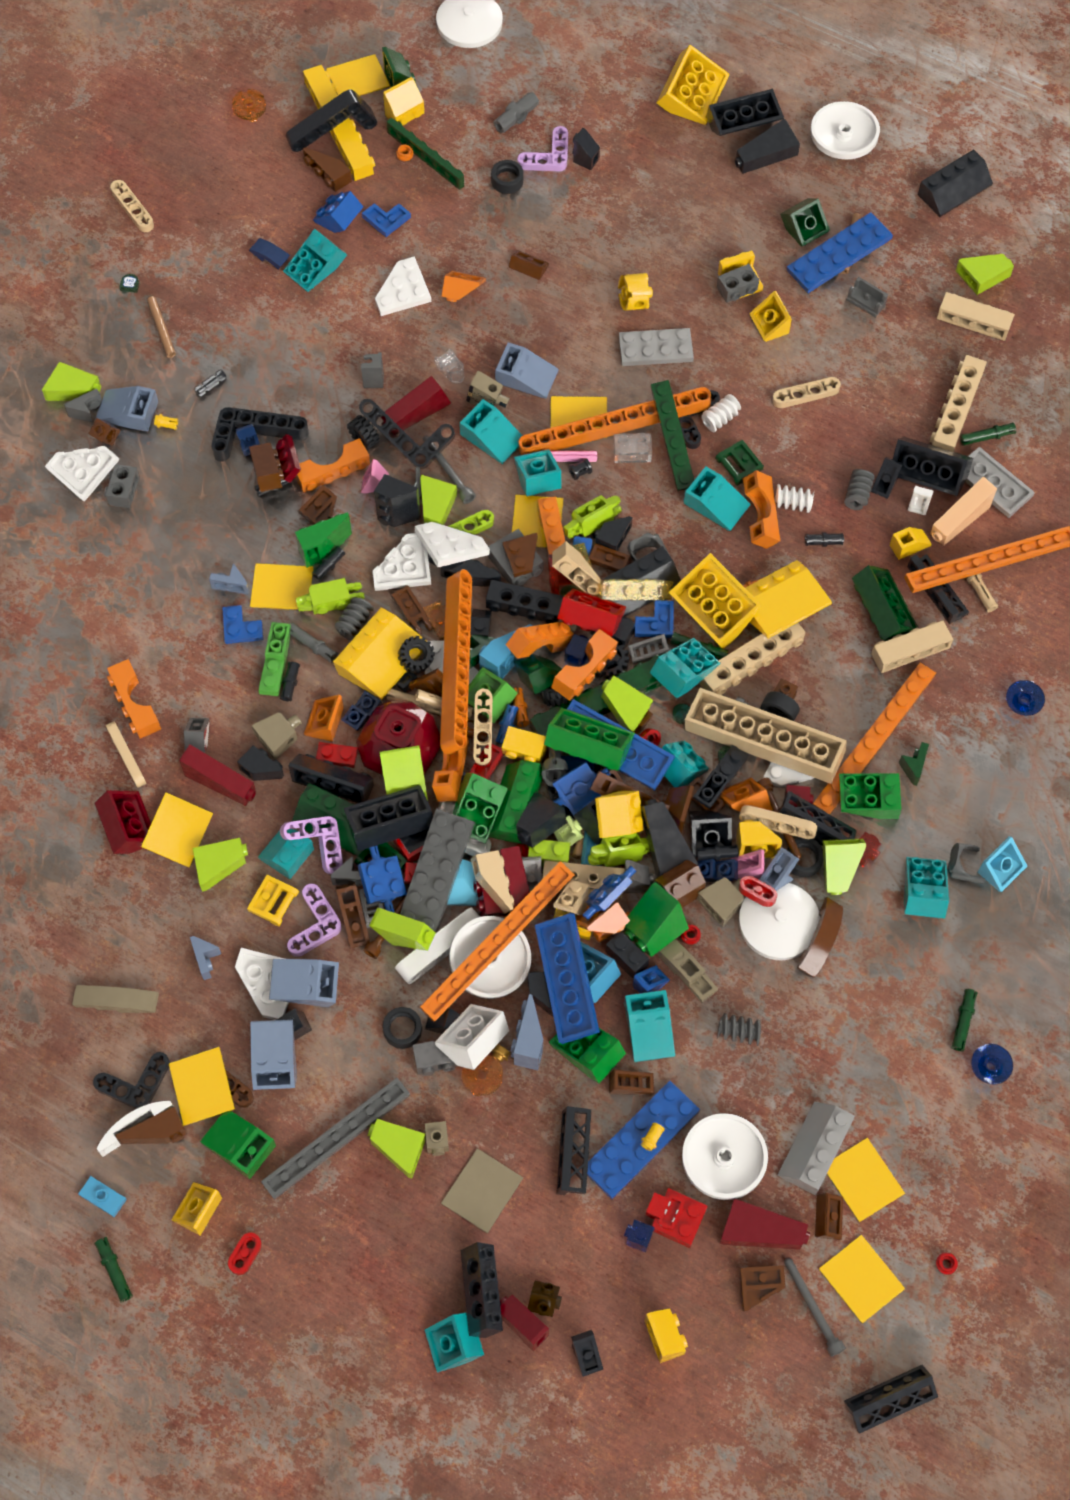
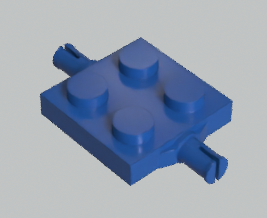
[553,762,611,815]
[357,846,407,913]
[582,866,636,921]

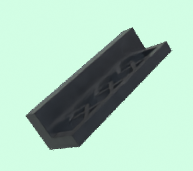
[907,554,969,624]
[777,791,857,846]
[556,1106,592,1195]
[844,1364,938,1434]

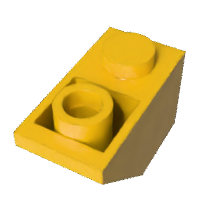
[890,527,932,560]

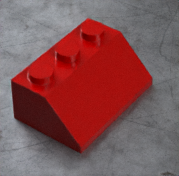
[557,588,626,637]

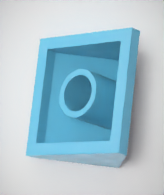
[977,836,1027,892]

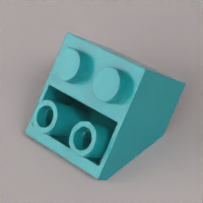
[662,740,709,787]

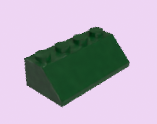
[852,565,919,641]
[292,783,365,856]

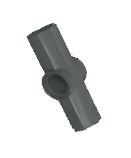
[493,92,539,133]

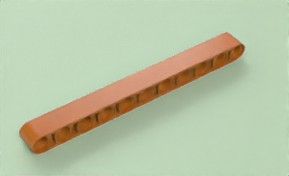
[519,387,711,455]
[440,569,472,755]

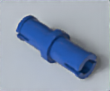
[495,704,519,744]

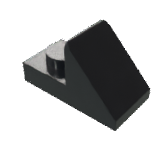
[871,457,903,499]
[571,1330,603,1377]

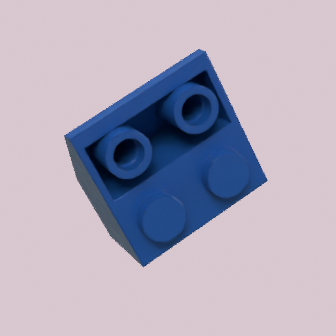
[313,191,364,233]

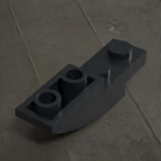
[428,553,501,587]
[693,745,749,809]

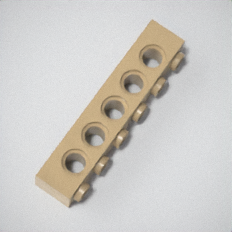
[929,355,987,452]
[699,623,805,695]

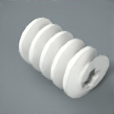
[701,394,741,433]
[775,484,814,513]

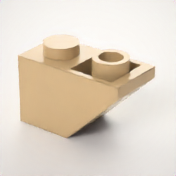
[554,880,589,915]

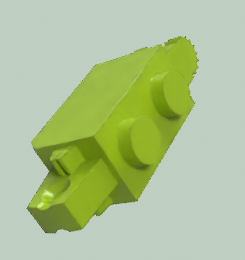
[564,495,622,539]
[296,578,365,614]
[587,833,650,867]

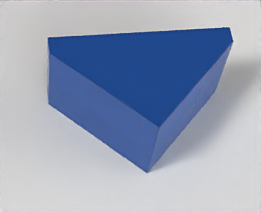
[633,965,670,994]

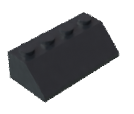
[706,89,784,136]
[918,149,993,217]
[893,437,974,496]
[600,546,681,618]
[288,754,374,803]
[344,785,433,851]

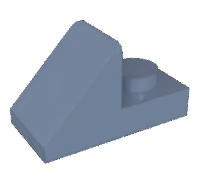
[209,564,249,595]
[759,847,799,891]
[190,936,221,980]

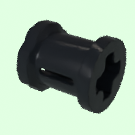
[568,458,592,480]

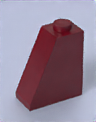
[500,1294,549,1352]

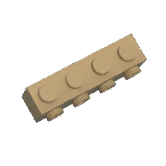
[937,292,1015,341]
[871,621,953,673]
[542,860,625,899]

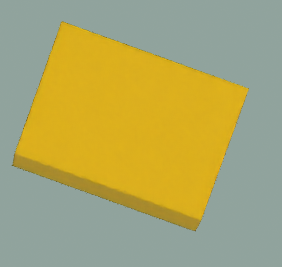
[749,291,792,342]
[172,1182,222,1236]

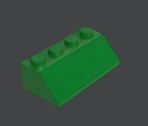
[544,707,635,771]
[488,760,543,844]

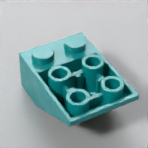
[283,229,347,292]
[460,399,523,464]
[684,466,751,531]
[650,638,721,698]
[904,857,949,919]
[624,990,675,1062]

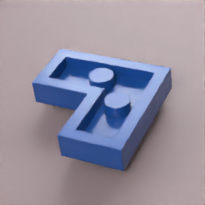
[362,203,411,237]
[635,600,674,638]
[222,605,264,644]

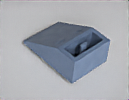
[495,342,559,399]
[95,386,159,432]
[269,959,339,1008]
[511,994,543,1071]
[250,1019,297,1090]

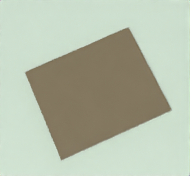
[441,1148,523,1234]

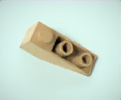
[552,541,606,596]
[471,850,514,914]

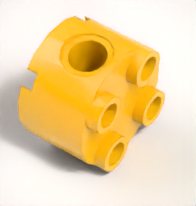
[618,273,653,311]

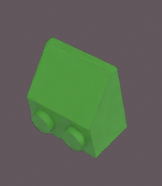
[468,667,518,724]

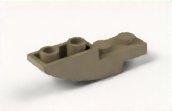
[657,940,718,1003]

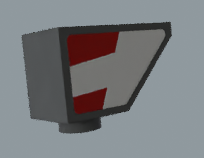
[184,718,210,753]

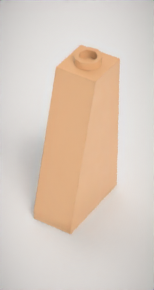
[930,477,997,546]

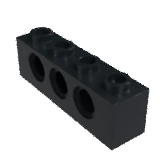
[486,580,564,624]
[460,1242,503,1338]

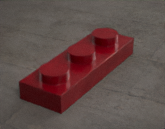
[276,434,301,483]

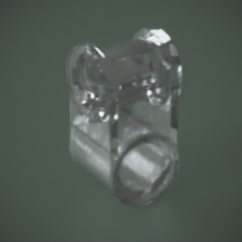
[434,349,465,384]

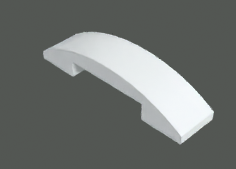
[97,1101,174,1157]

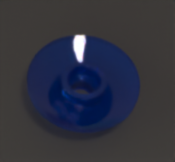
[1006,680,1045,716]
[971,1043,1013,1085]

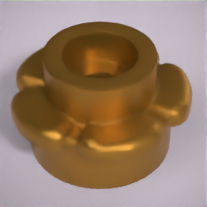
[492,1044,511,1063]

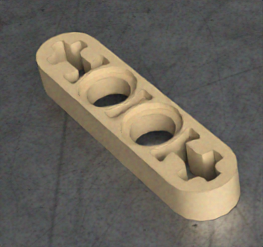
[110,180,154,232]
[772,377,841,408]
[473,689,493,766]
[105,721,146,788]
[739,805,817,839]

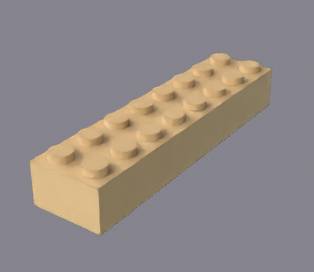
[685,688,847,784]

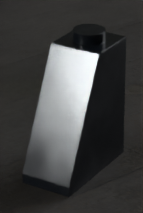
[516,792,566,848]

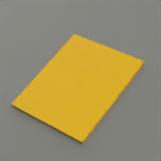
[326,54,390,96]
[551,396,607,438]
[512,495,563,548]
[250,563,313,610]
[141,793,213,868]
[169,1047,235,1126]
[827,1138,905,1222]
[819,1235,905,1323]

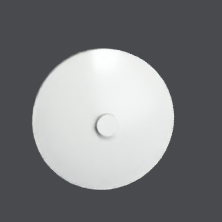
[436,0,502,48]
[811,102,880,159]
[739,883,820,960]
[449,916,531,999]
[682,1114,768,1200]

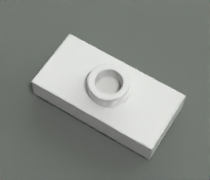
[908,486,933,515]

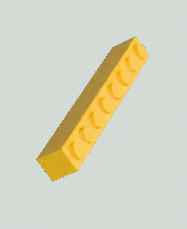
[303,64,375,181]

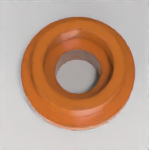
[396,145,413,161]

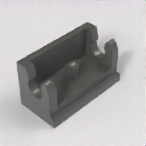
[846,277,888,318]
[361,352,384,388]

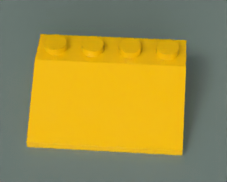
[657,45,730,125]
[669,553,762,649]
[745,560,832,638]
[333,607,428,700]

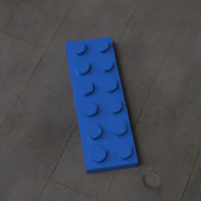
[787,212,893,293]
[567,699,675,791]
[535,913,600,1044]
[587,1081,700,1200]

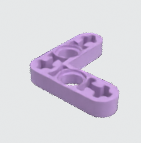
[517,126,568,171]
[280,816,343,874]
[287,884,341,957]

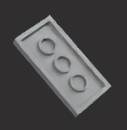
[619,328,694,366]
[966,447,1035,518]

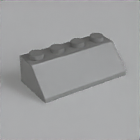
[777,1102,855,1196]

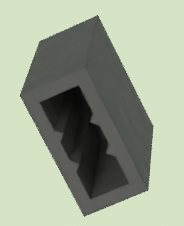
[488,529,544,586]

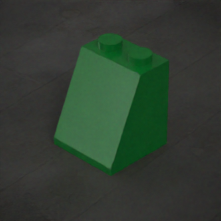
[624,882,689,957]

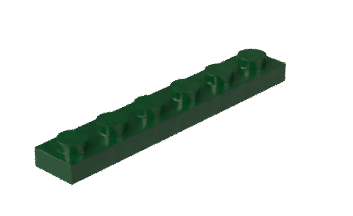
[387,117,464,190]
[650,380,694,491]

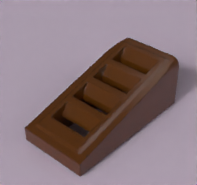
[609,1069,654,1094]

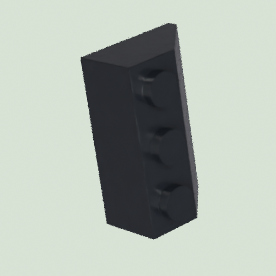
[374,474,421,527]

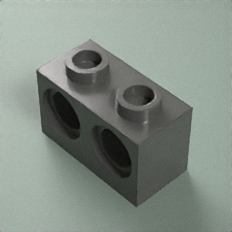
[717,264,759,303]
[104,464,140,508]

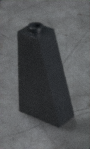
[734,119,800,174]
[641,799,699,877]

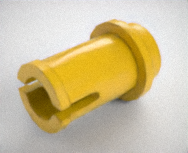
[154,414,178,430]
[641,1122,665,1151]

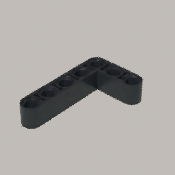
[286,89,377,152]
[359,399,456,469]
[211,407,309,462]

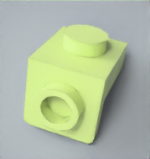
[554,815,584,846]

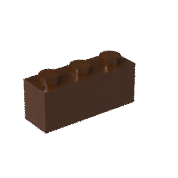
[249,442,284,492]

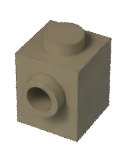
[425,1121,449,1156]

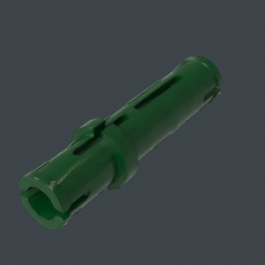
[960,422,1016,446]
[670,632,729,660]
[951,989,978,1052]
[94,1237,133,1303]

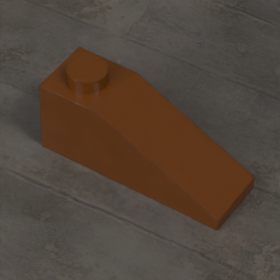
[335,882,370,949]
[115,1107,187,1144]

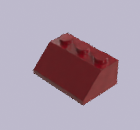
[94,790,151,854]

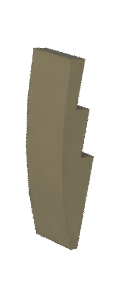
[72,985,159,1013]

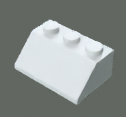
[435,1004,509,1070]

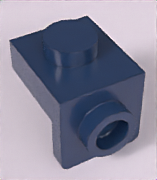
[236,424,260,456]

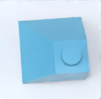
[447,860,478,906]

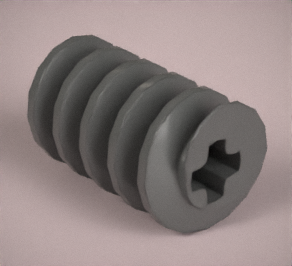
[844,469,875,511]
[335,597,374,640]
[717,1013,762,1046]

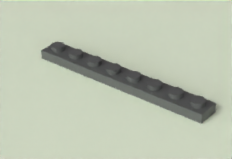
[261,1078,410,1200]

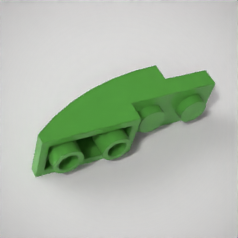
[259,622,291,696]

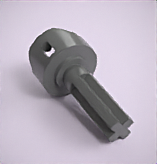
[542,747,569,787]

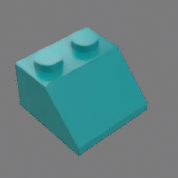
[514,449,562,496]
[258,829,314,880]
[425,1313,484,1372]

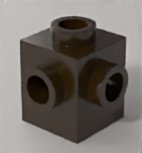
[528,1280,562,1317]

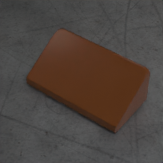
[509,250,549,280]
[815,1193,843,1240]

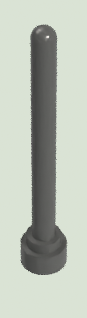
[423,435,476,504]
[784,1258,846,1357]

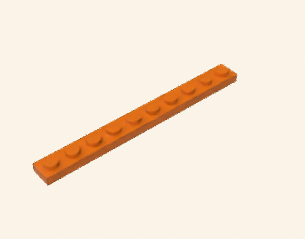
[904,526,1070,593]
[813,662,936,815]
[419,861,575,1022]

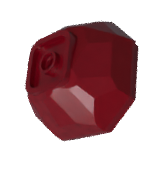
[356,700,441,775]

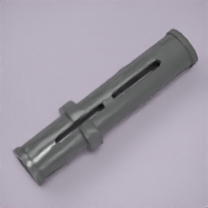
[290,622,338,663]

